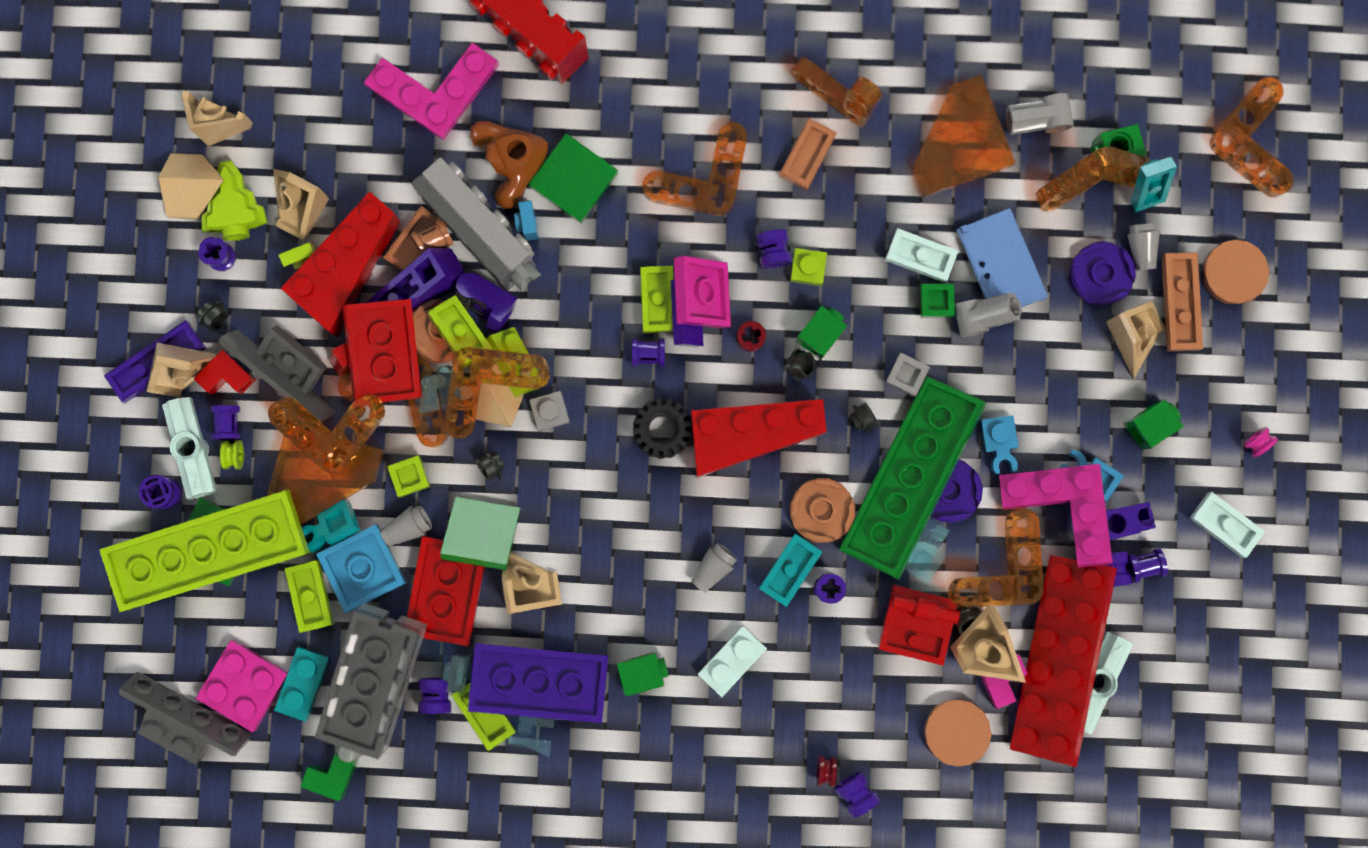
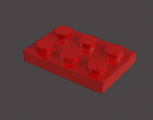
[342,299,422,405]
[407,536,485,646]

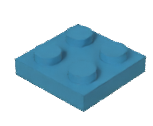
[316,524,407,614]

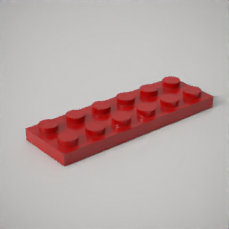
[1010,555,1117,767]

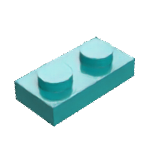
[1130,157,1177,212]
[758,534,822,607]
[274,647,331,722]

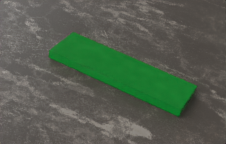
[839,376,986,580]

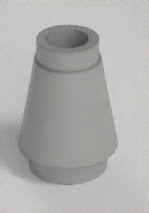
[1127,223,1160,271]
[380,505,432,547]
[691,542,738,593]

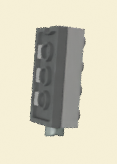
[411,157,541,292]
[314,603,428,762]

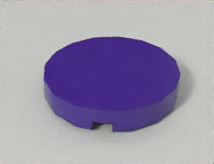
[1069,241,1136,306]
[931,459,983,523]

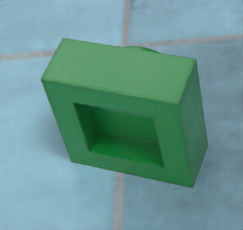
[919,284,955,318]

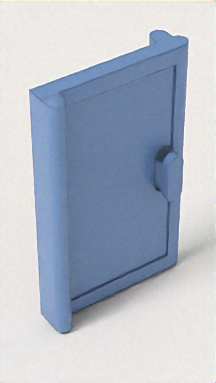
[956,208,1048,307]

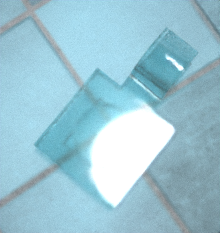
[905,524,949,584]
[443,654,472,692]

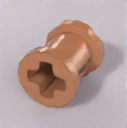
[410,219,453,254]

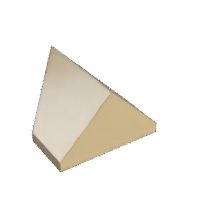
[182,90,253,146]
[158,154,224,219]
[273,169,329,241]
[1106,301,1166,380]
[147,343,217,398]
[454,364,524,427]
[502,552,562,614]
[950,605,1026,683]

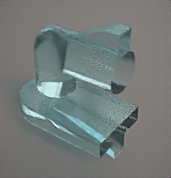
[419,365,463,414]
[508,716,555,757]

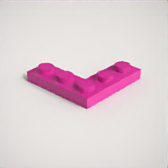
[364,43,499,141]
[999,464,1113,567]

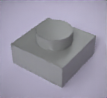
[885,353,930,397]
[529,391,570,432]

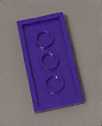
[467,643,608,723]

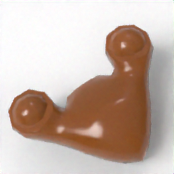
[469,121,548,209]

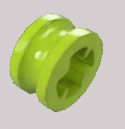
[220,440,244,469]

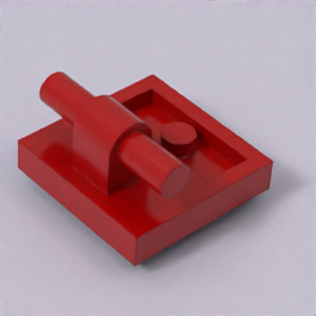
[877,585,960,666]

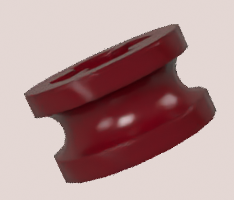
[736,321,766,352]
[816,755,837,787]

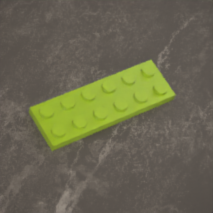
[99,490,310,612]

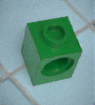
[1091,124,1147,172]
[795,306,848,361]
[1124,399,1184,450]
[617,652,669,697]

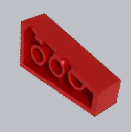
[469,0,589,84]
[280,192,401,338]
[691,399,827,479]

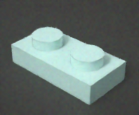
[885,228,958,283]
[1189,492,1265,558]
[698,626,767,697]

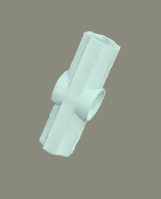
[162,397,217,500]
[1084,631,1133,735]

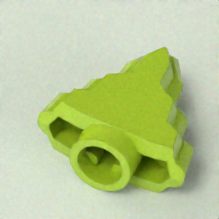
[202,160,268,241]

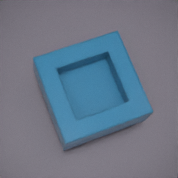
[514,201,539,241]

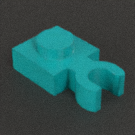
[302,499,361,553]

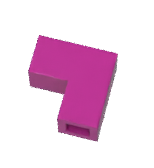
[980,654,1027,709]

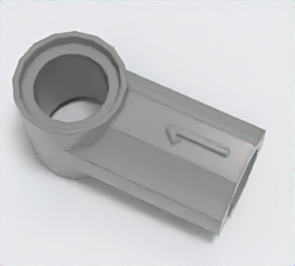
[1005,93,1074,135]
[955,293,1022,337]

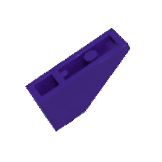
[365,248,466,312]

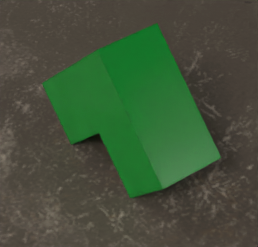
[300,753,358,801]

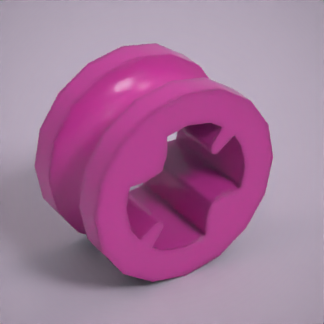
[1243,426,1278,458]

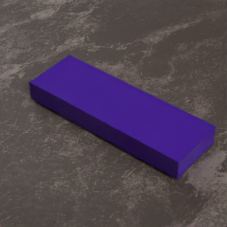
[104,320,207,403]

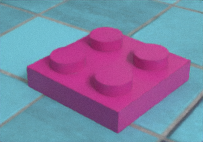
[674,256,731,328]
[195,640,288,732]

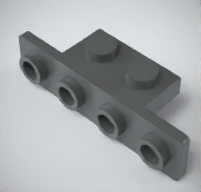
[218,325,335,424]
[118,672,251,765]

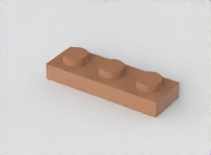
[1161,252,1203,352]

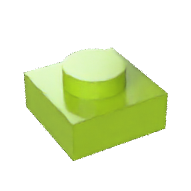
[278,241,316,270]
[790,248,827,286]
[387,455,431,498]

